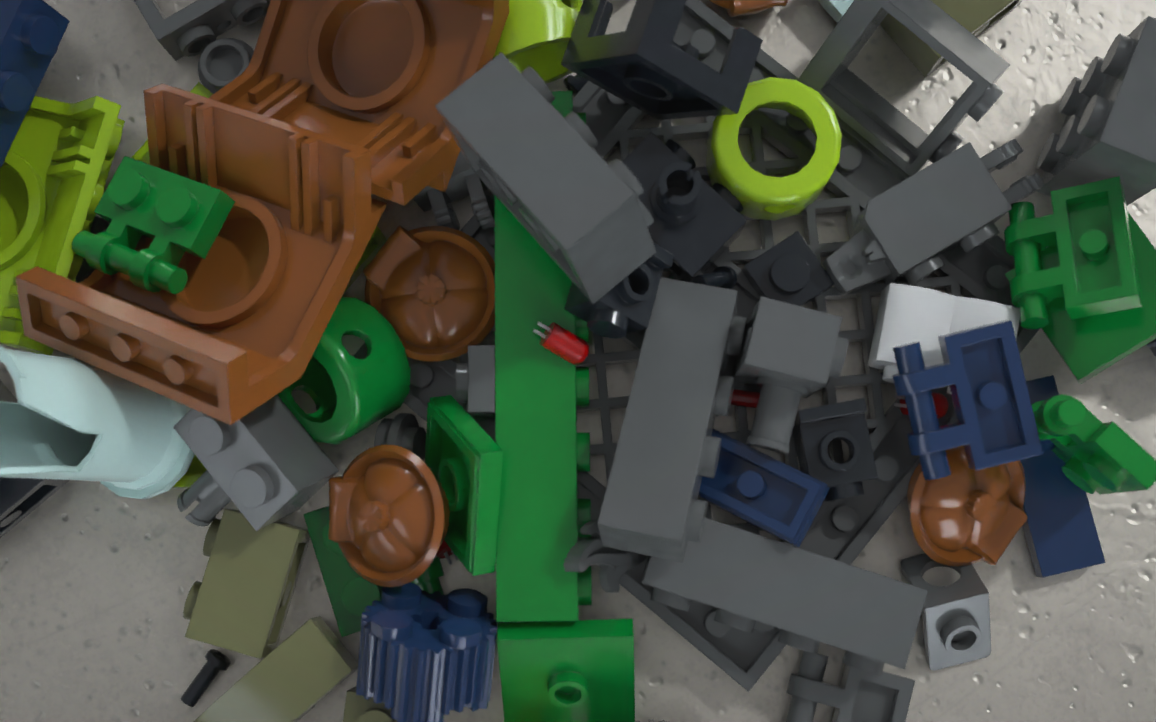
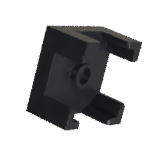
[560,0,763,120]

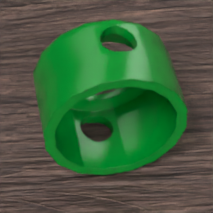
[277,297,411,444]

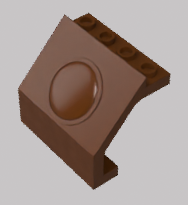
[209,0,509,206]
[15,83,388,425]

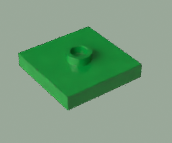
[1005,211,1156,384]
[425,395,503,576]
[497,619,635,722]

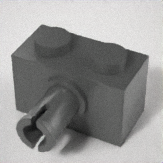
[732,297,848,454]
[173,395,339,531]

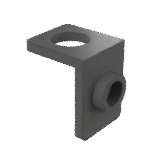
[900,553,991,671]

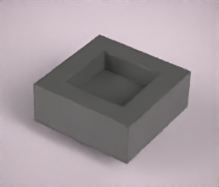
[456,345,495,418]

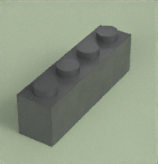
[598,277,748,563]
[640,518,928,676]

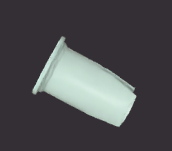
[0,346,195,499]

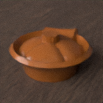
[363,225,495,362]
[328,444,450,587]
[907,445,1028,567]

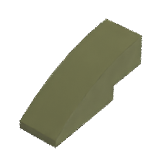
[193,616,358,722]

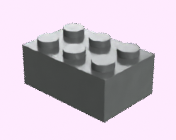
[1037,16,1156,206]
[435,52,656,304]

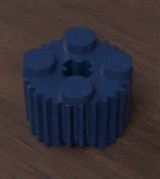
[356,582,498,722]

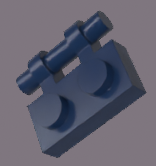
[892,320,1043,480]

